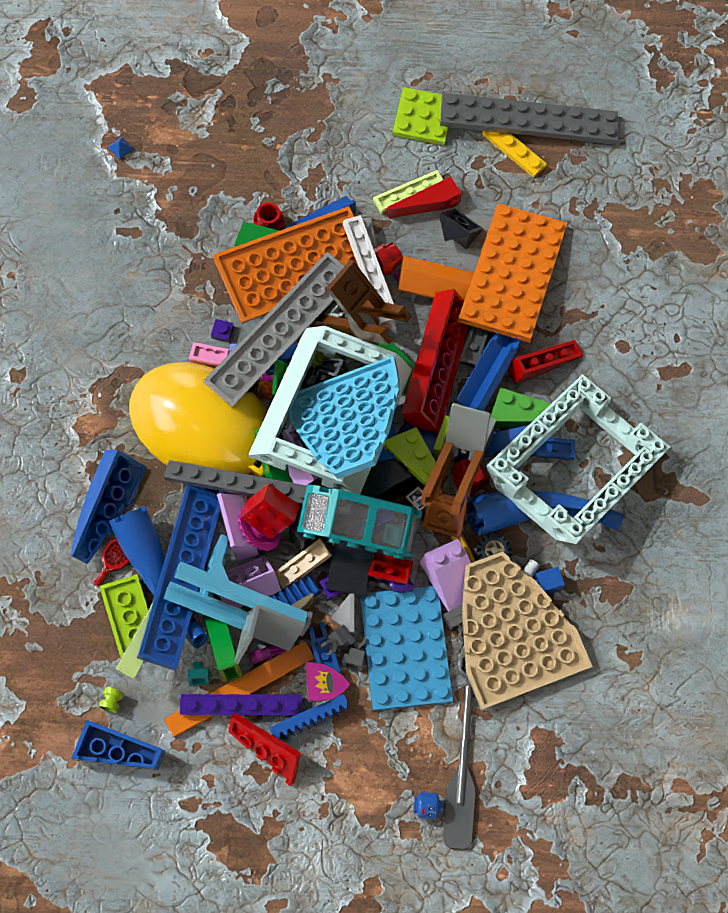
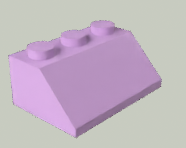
[217,493,259,561]
[218,555,281,609]

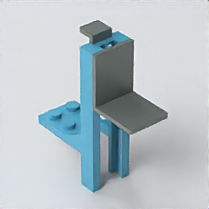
[164,534,313,664]

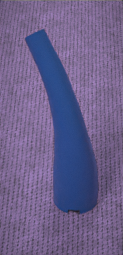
[467,490,625,536]
[109,506,208,648]

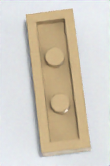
[275,538,332,589]

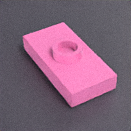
[189,342,230,367]

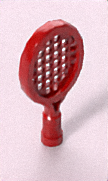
[92,538,130,588]

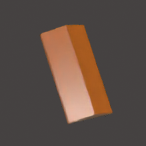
[398,256,474,300]

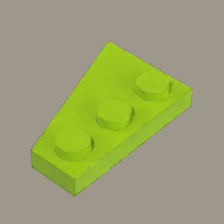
[383,427,436,485]

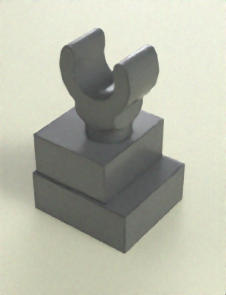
[443,605,463,642]
[321,624,355,656]
[342,634,366,672]

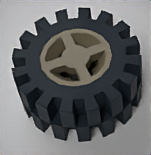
[476,533,512,561]

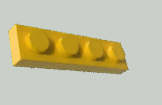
[482,130,547,178]

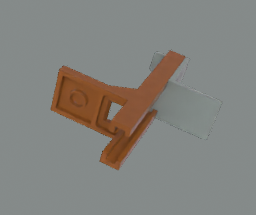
[421,403,497,538]

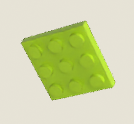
[392,87,449,146]

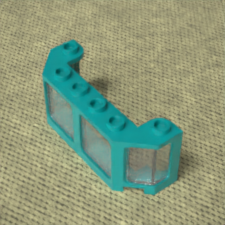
[297,485,422,560]

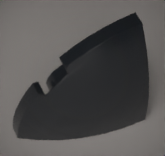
[301,358,345,388]

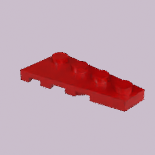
[228,713,301,787]

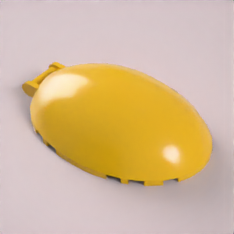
[129,362,268,478]

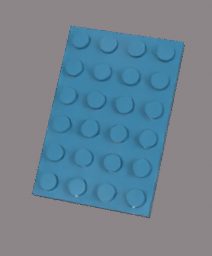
[360,586,453,711]

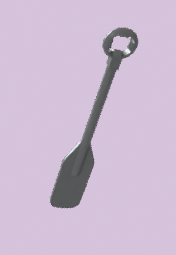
[443,653,475,849]

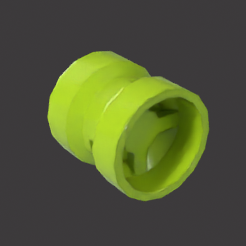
[99,687,124,713]

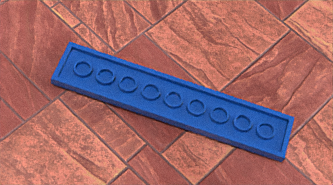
[137,485,221,671]

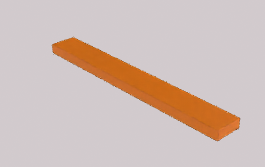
[164,641,315,738]

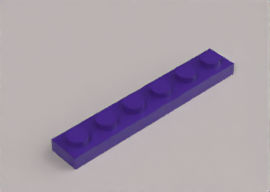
[180,694,302,716]

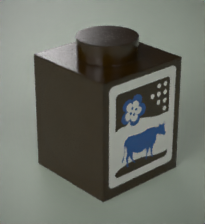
[404,485,426,518]

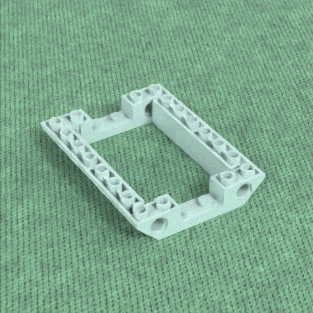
[248,326,412,495]
[486,374,670,544]

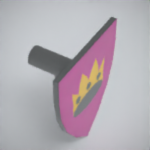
[305,662,350,702]

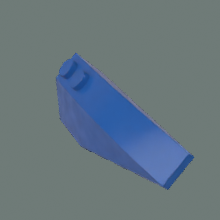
[71,450,147,564]

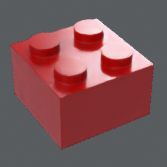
[240,483,300,539]

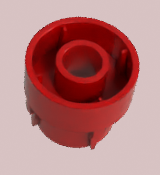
[253,201,285,231]
[373,242,403,277]
[450,458,490,495]

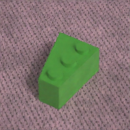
[491,388,551,430]

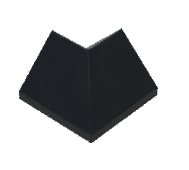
[439,208,484,249]

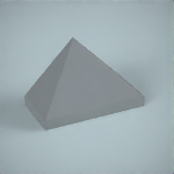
[331,593,354,637]

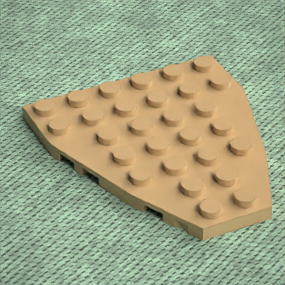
[462,552,593,710]

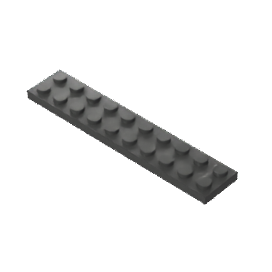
[440,93,618,145]

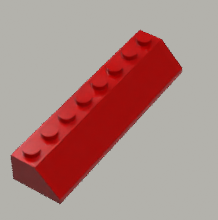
[401,289,469,434]

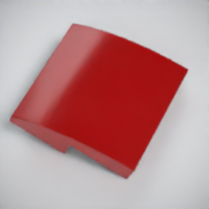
[368,552,413,585]

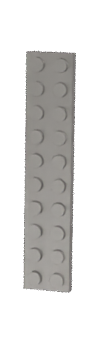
[203,252,345,408]

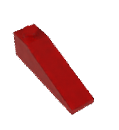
[387,176,462,218]
[507,340,583,384]

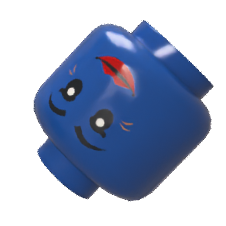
[413,792,443,820]

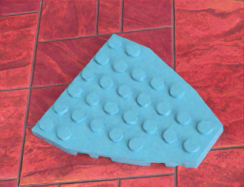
[289,355,401,479]

